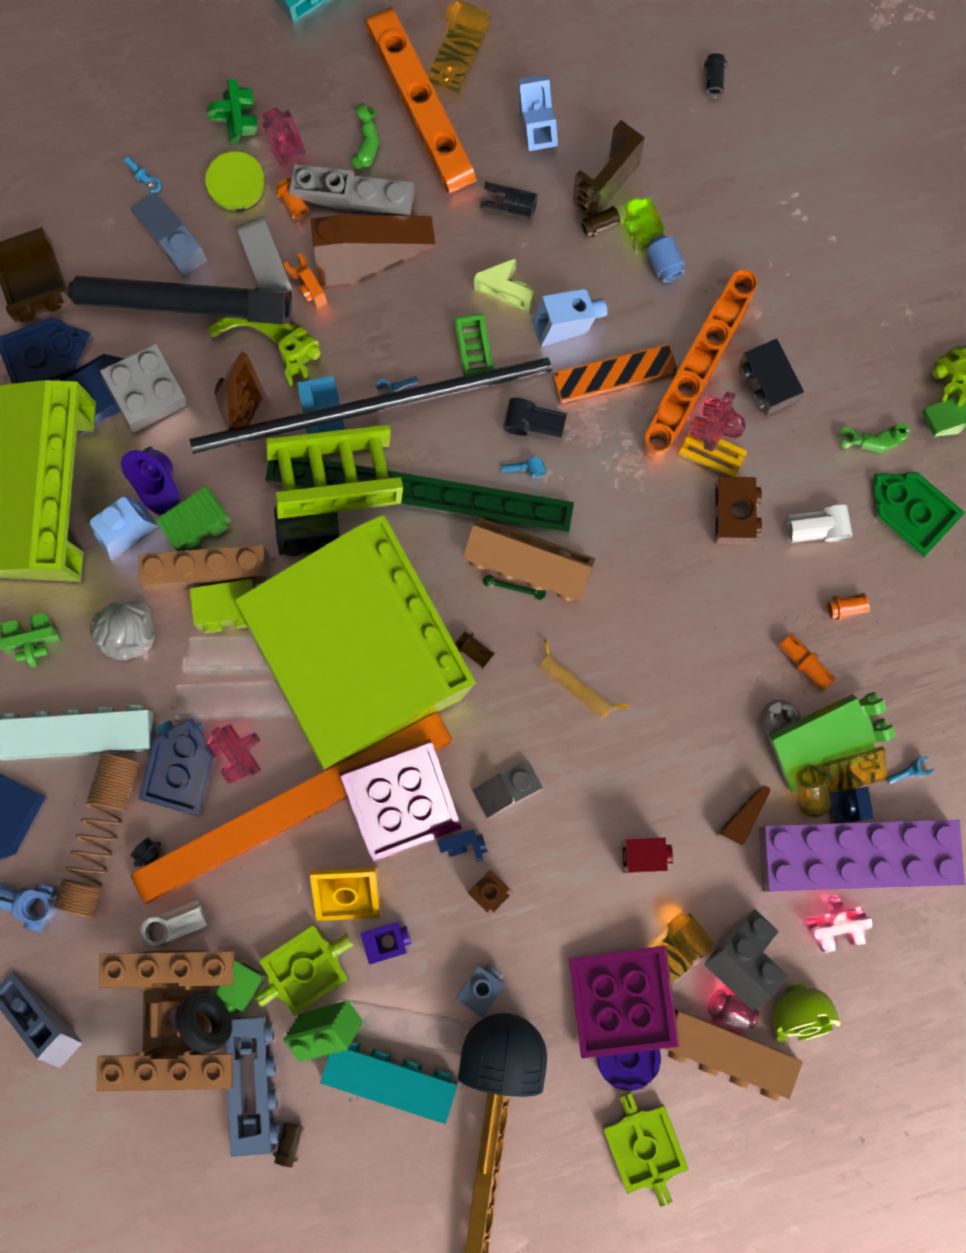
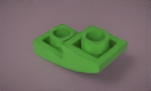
[922,397,966,437]

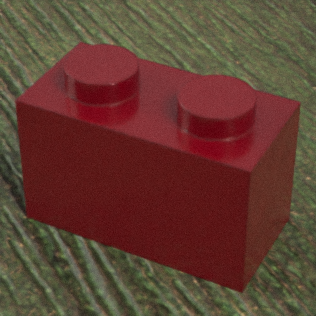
[621,837,673,873]

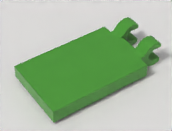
[767,692,896,792]

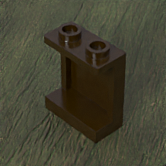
[573,120,645,215]
[0,227,72,323]

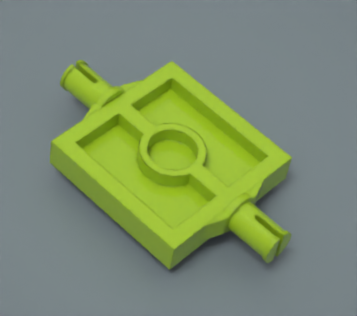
[254,924,354,1016]
[603,1092,689,1207]

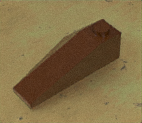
[310,215,435,289]
[214,352,266,447]

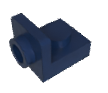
[828,786,874,824]
[437,829,488,862]

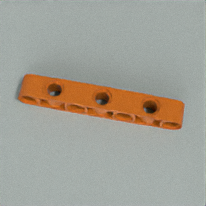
[364,7,476,194]
[642,269,758,460]

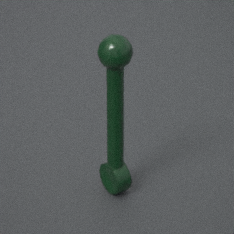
[483,575,546,601]

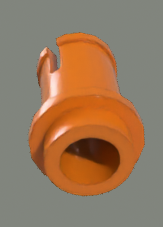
[276,178,309,219]
[827,593,870,620]

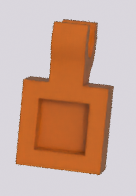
[284,253,327,309]

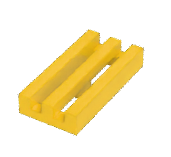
[678,425,747,477]

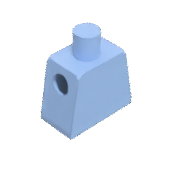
[532,289,607,347]
[88,496,159,561]

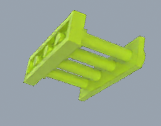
[266,425,403,519]

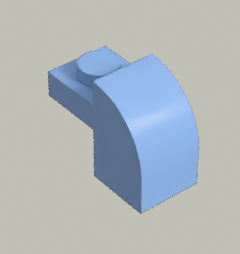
[518,74,558,151]

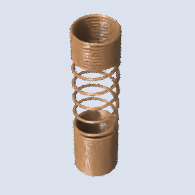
[53,752,140,918]

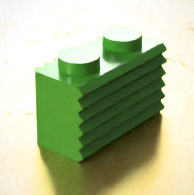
[156,486,232,551]
[284,1001,363,1062]

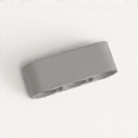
[236,216,294,295]

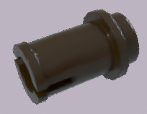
[580,206,621,237]
[455,631,495,669]
[273,1122,304,1168]

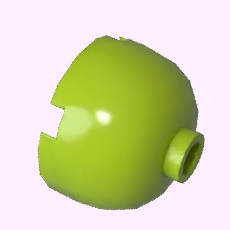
[772,984,841,1043]

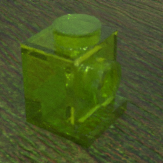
[624,197,665,251]

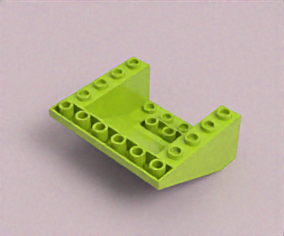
[0,380,96,582]
[235,515,476,770]

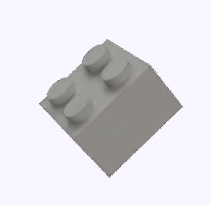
[100,344,186,433]

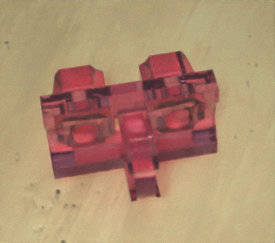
[262,107,306,166]
[690,391,746,452]
[207,724,261,784]
[806,895,873,952]

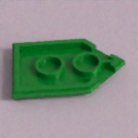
[873,472,965,558]

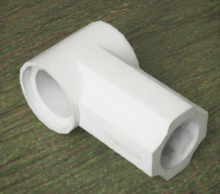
[787,505,852,543]
[140,900,208,947]

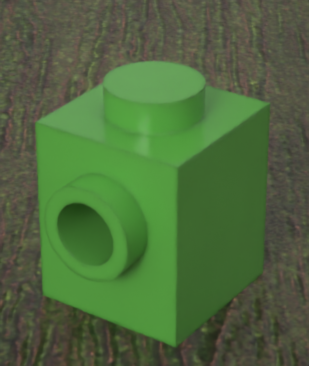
[215,959,267,1013]

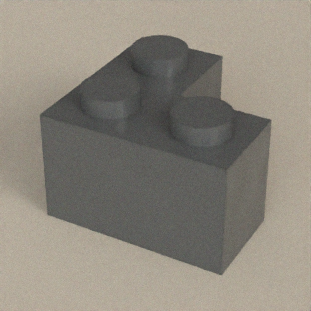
[704,908,788,1011]

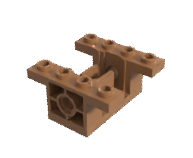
[96,950,234,1091]

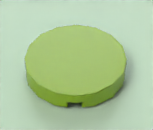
[205,151,265,211]

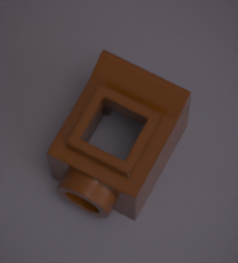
[468,870,513,915]

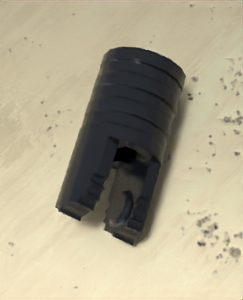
[480,181,538,220]

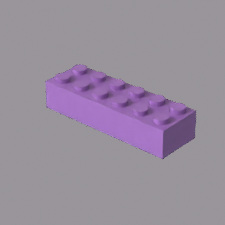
[759,819,965,892]

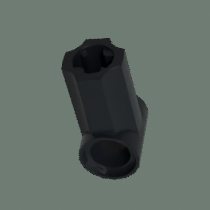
[503,398,567,441]

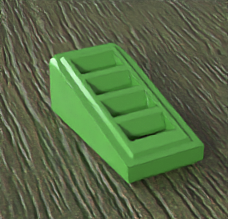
[453,313,494,376]

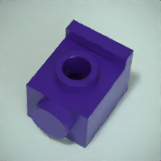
[360,921,412,965]

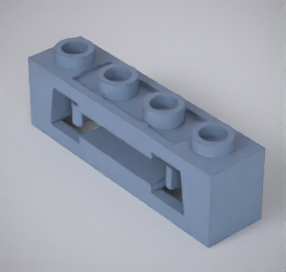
[225,1015,280,1157]

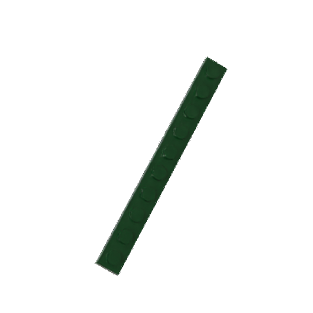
[265,456,574,534]

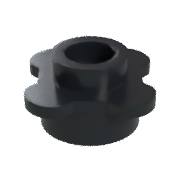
[130,837,162,867]

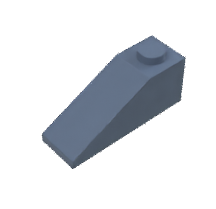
[131,192,207,278]
[0,972,83,1068]

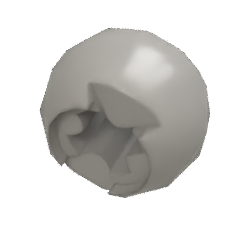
[761,700,801,735]

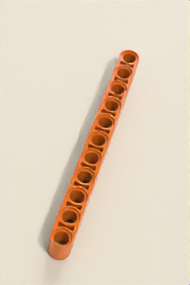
[130,713,453,904]

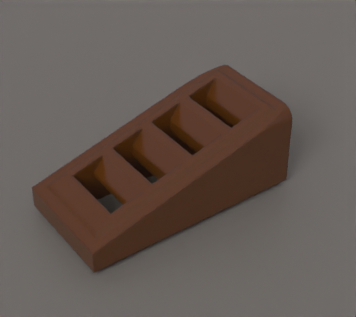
[717,785,771,847]

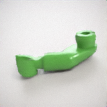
[351,102,380,170]
[838,423,910,453]

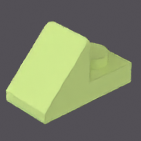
[474,259,535,312]

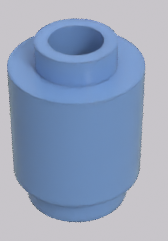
[646,234,685,283]

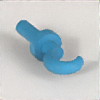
[123,156,162,194]

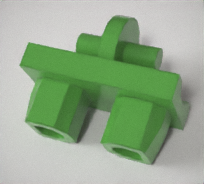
[0,613,61,668]

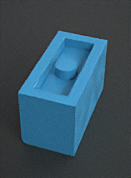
[297,376,345,434]

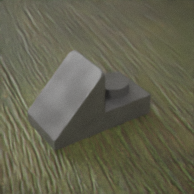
[472,760,543,818]

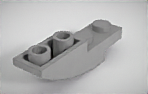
[289,164,415,215]

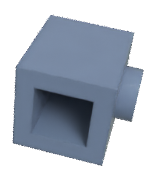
[456,963,505,1018]

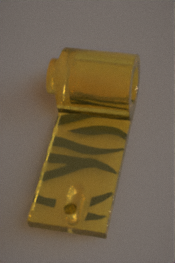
[427,0,492,93]
[796,746,887,817]
[655,913,717,985]

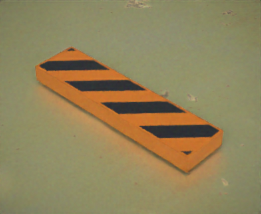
[553,344,678,404]

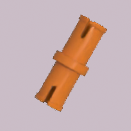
[778,633,837,692]

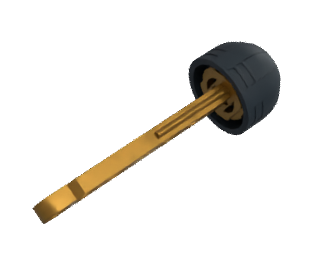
[458,1013,547,1253]

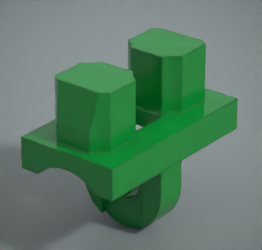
[206,79,258,143]

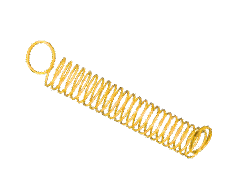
[538,639,630,719]

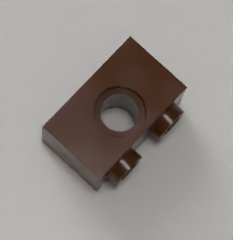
[715,477,762,545]

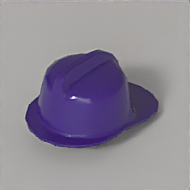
[121,446,179,515]

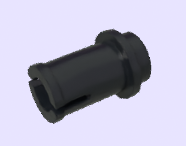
[704,53,728,95]

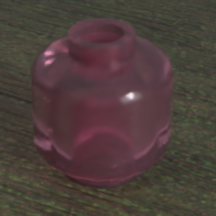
[708,986,759,1034]

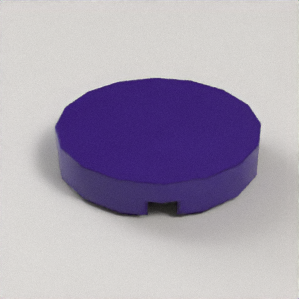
[596,1050,662,1091]

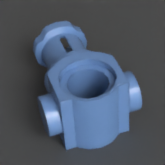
[0,882,58,932]

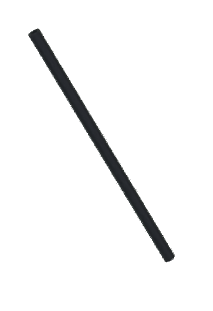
[189,357,552,454]

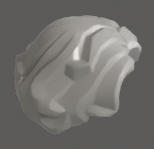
[90,601,155,661]

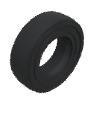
[175,991,232,1053]

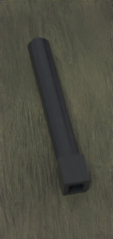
[68,275,292,324]

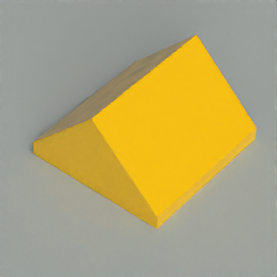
[310,867,380,921]

